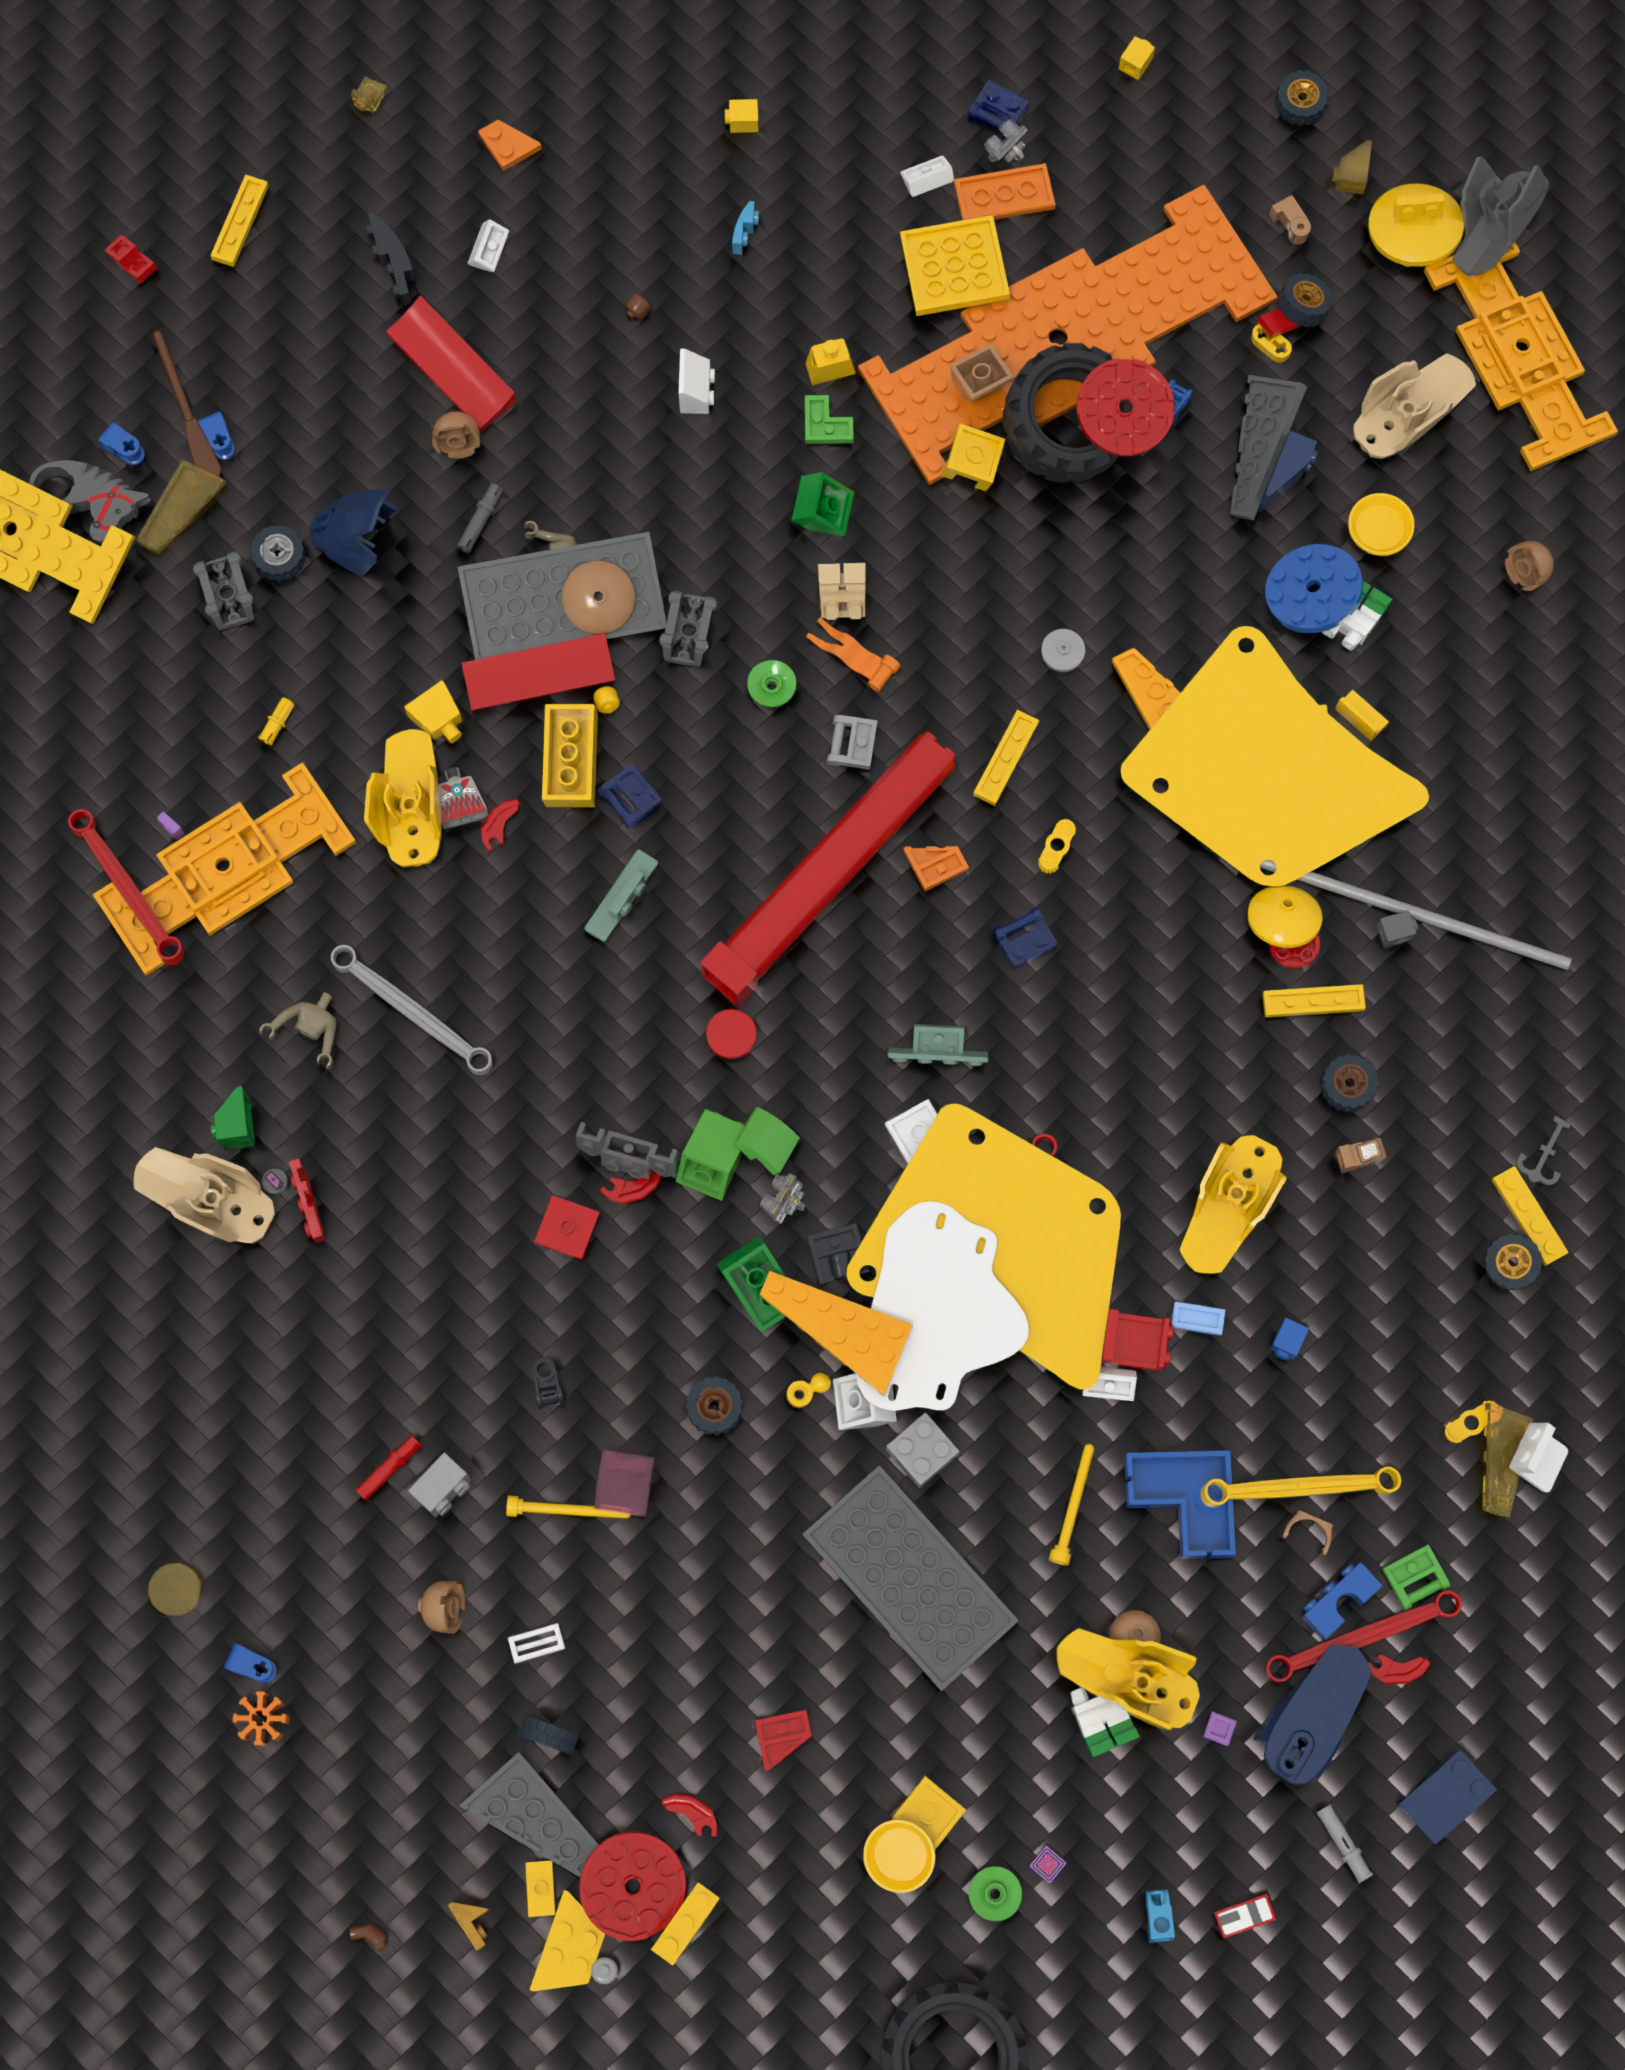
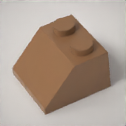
[949,343,1015,402]

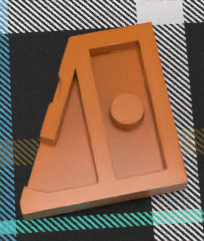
[478,120,541,171]
[903,846,969,891]

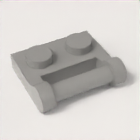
[827,715,878,769]

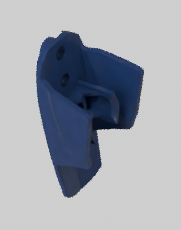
[310,489,398,577]
[1253,1645,1372,1785]

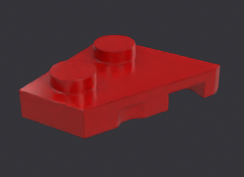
[755,1710,812,1771]

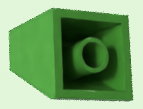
[676,1109,745,1201]

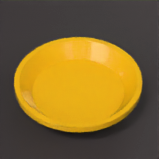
[1348,493,1414,556]
[864,1819,936,1893]

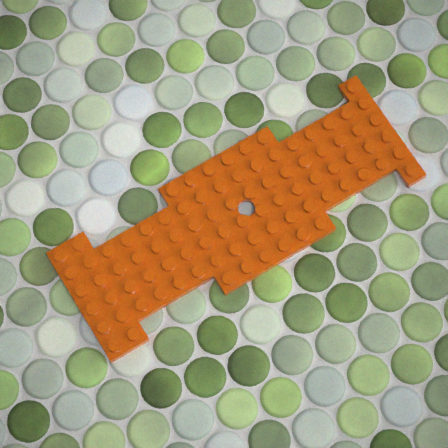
[858,185,1277,485]

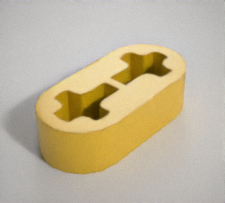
[1251,324,1292,363]

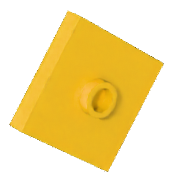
[892,1776,966,1849]

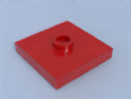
[534,1195,600,1260]

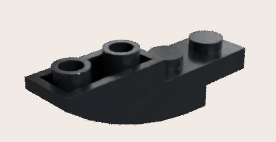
[366,213,415,306]

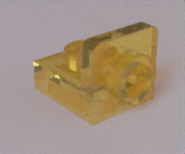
[351,77,387,113]

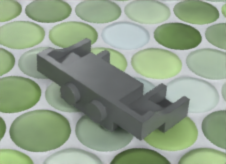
[576,1122,681,1179]

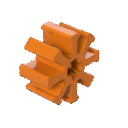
[233,1691,289,1746]

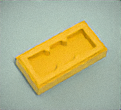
[526,1861,556,1917]

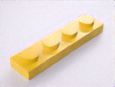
[211,175,269,267]
[973,710,1039,806]
[1262,984,1366,1018]
[1492,1166,1569,1266]

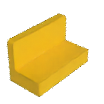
[1335,690,1389,741]

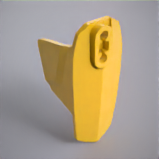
[364,729,442,867]
[1180,1135,1287,1274]
[1057,1628,1200,1730]

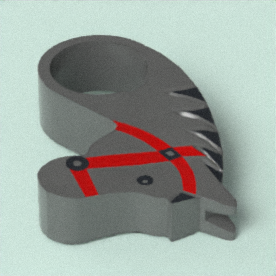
[29,460,151,546]

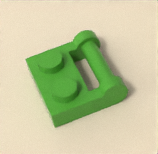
[1382,1544,1450,1611]

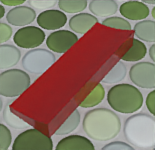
[386,295,516,432]
[462,633,615,711]

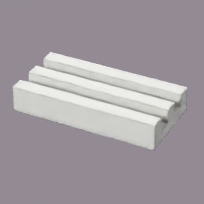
[508,1623,565,1664]

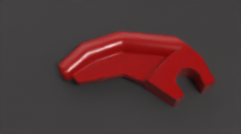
[481,799,520,853]
[600,1172,661,1205]
[1368,1654,1430,1685]
[662,1793,717,1837]

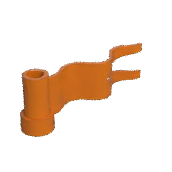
[806,618,901,692]

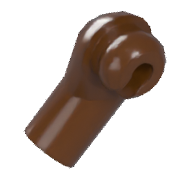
[350,1924,387,1951]

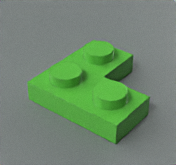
[805,395,853,444]

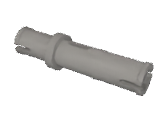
[1317,1804,1373,1883]

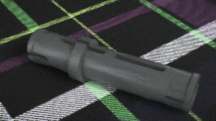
[457,483,504,553]

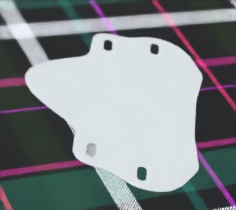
[855,1201,1029,1411]

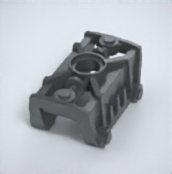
[193,552,254,630]
[660,591,717,667]

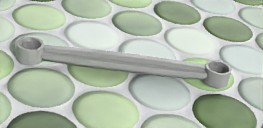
[331,945,493,1075]

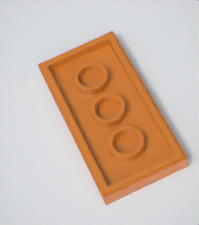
[954,163,1055,220]

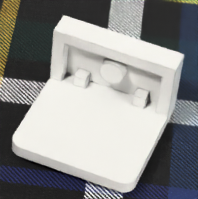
[1509,1423,1568,1492]

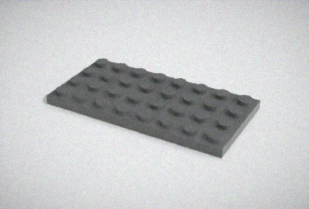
[458,532,667,660]
[802,1465,1019,1692]

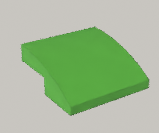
[734,1107,800,1175]

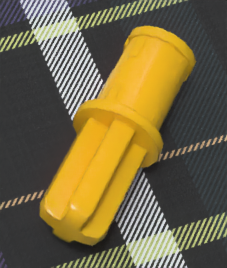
[258,698,294,746]

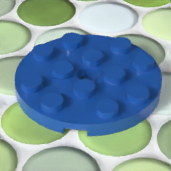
[1265,544,1363,633]

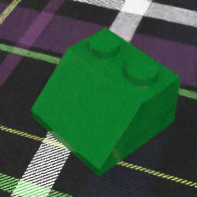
[792,472,855,536]
[211,1086,255,1150]

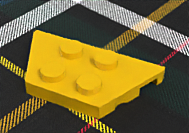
[530,1890,605,1991]

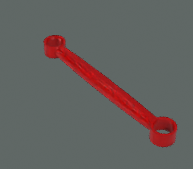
[68,809,184,965]
[1265,1591,1462,1683]

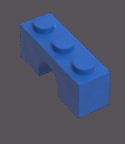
[1301,1563,1383,1640]

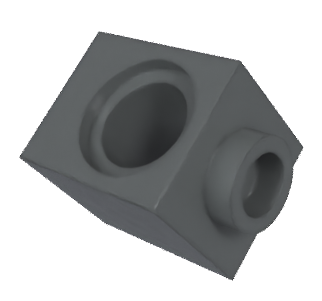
[1376,911,1418,948]

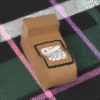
[1269,195,1311,244]
[1335,1138,1387,1173]

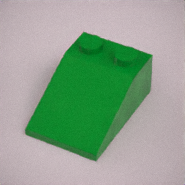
[716,1236,786,1333]

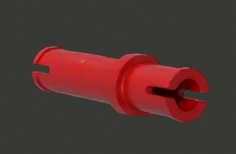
[355,1435,422,1501]

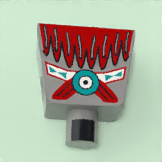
[438,767,488,830]

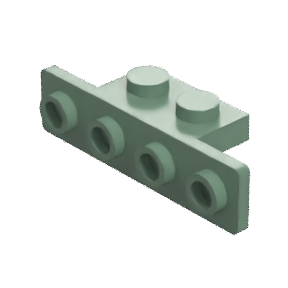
[585,850,658,942]
[888,1024,988,1066]

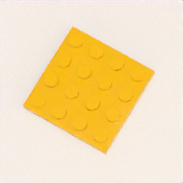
[900,215,1010,316]

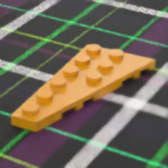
[1112,648,1180,730]
[760,1271,913,1397]

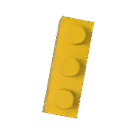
[651,1882,720,1965]

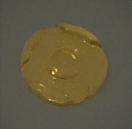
[148,1564,201,1616]

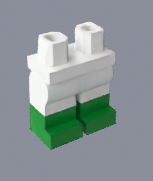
[1322,581,1392,651]
[1070,1688,1140,1758]

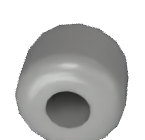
[591,1957,618,1984]

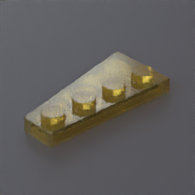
[136,460,226,554]
[1483,1403,1533,1518]

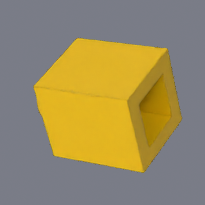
[1119,36,1155,80]
[725,99,758,133]

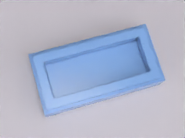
[1171,1302,1225,1336]

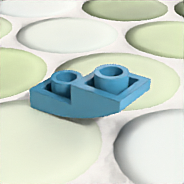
[732,201,759,255]

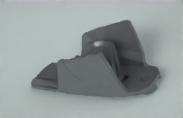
[1453,156,1549,276]

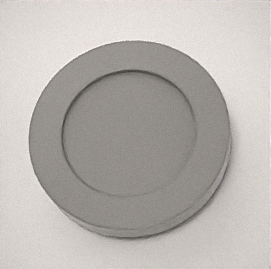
[1041,629,1085,672]

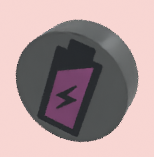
[262,1169,289,1195]

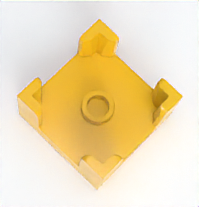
[941,423,1005,491]

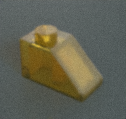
[1332,140,1372,194]

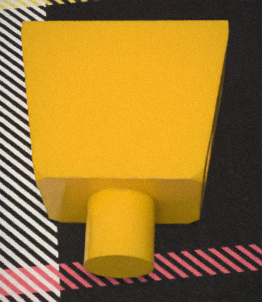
[806,338,855,385]
[404,681,462,743]

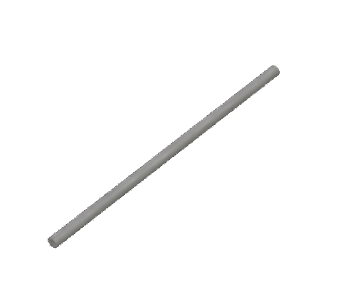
[1260,860,1571,970]

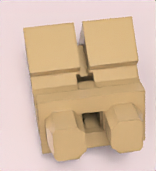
[818,563,865,620]

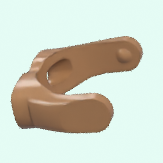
[1282,1510,1333,1556]

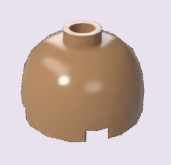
[432,412,480,458]
[1505,541,1554,591]
[418,1581,465,1634]
[1109,1610,1161,1644]

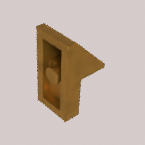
[448,1902,491,1951]

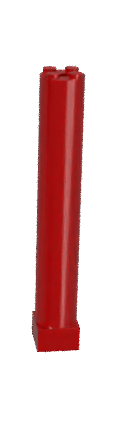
[700,731,956,1007]

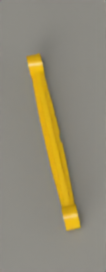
[1200,1467,1401,1507]

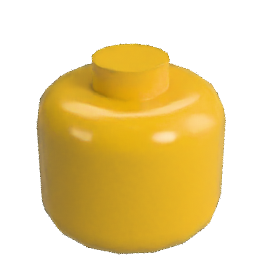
[593,686,620,713]

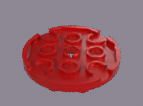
[1076,358,1174,456]
[579,1831,686,1941]

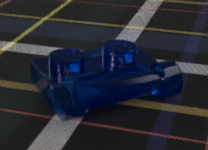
[968,80,1029,136]
[598,764,663,829]
[993,907,1058,969]

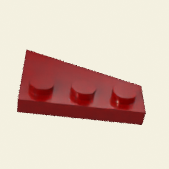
[289,1159,325,1243]

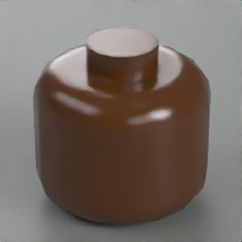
[625,293,652,319]

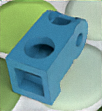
[1146,1889,1175,1943]

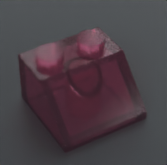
[594,1450,654,1517]

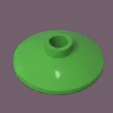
[747,660,796,707]
[969,1867,1022,1921]

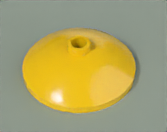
[1247,885,1322,948]

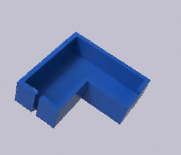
[1124,1451,1236,1559]

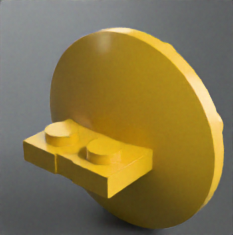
[1368,184,1464,267]

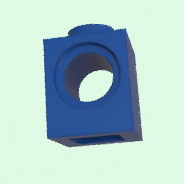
[1270,1318,1309,1361]

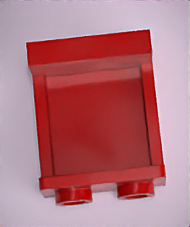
[1101,1309,1173,1372]

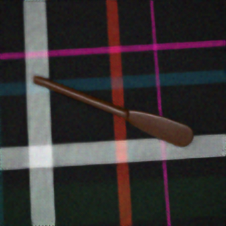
[153,331,221,482]

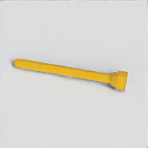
[1048,1444,1094,1566]
[506,1495,631,1519]

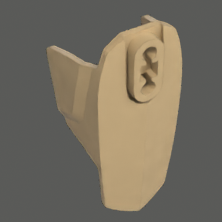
[1353,354,1476,459]
[134,1147,275,1244]

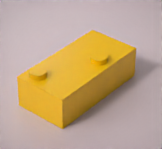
[542,704,598,807]

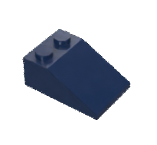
[1257,431,1318,512]
[1398,1750,1497,1845]

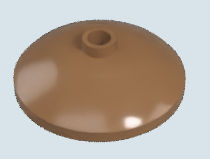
[562,561,635,634]

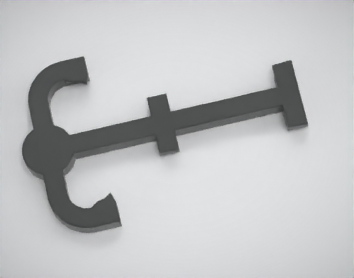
[1516,1116,1571,1186]

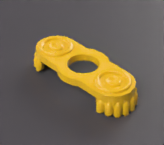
[1038,819,1076,874]
[1444,1401,1501,1443]

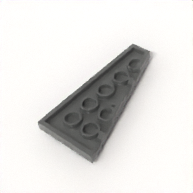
[1230,375,1307,520]
[459,1752,598,1877]

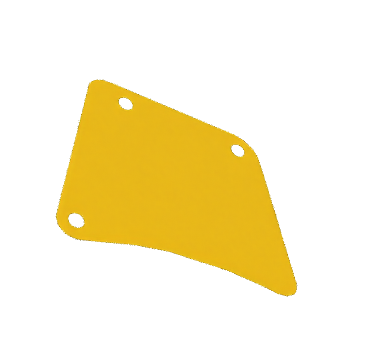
[1121,626,1429,887]
[847,1104,1121,1389]

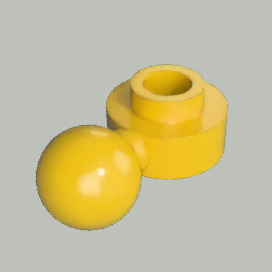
[786,1373,831,1408]

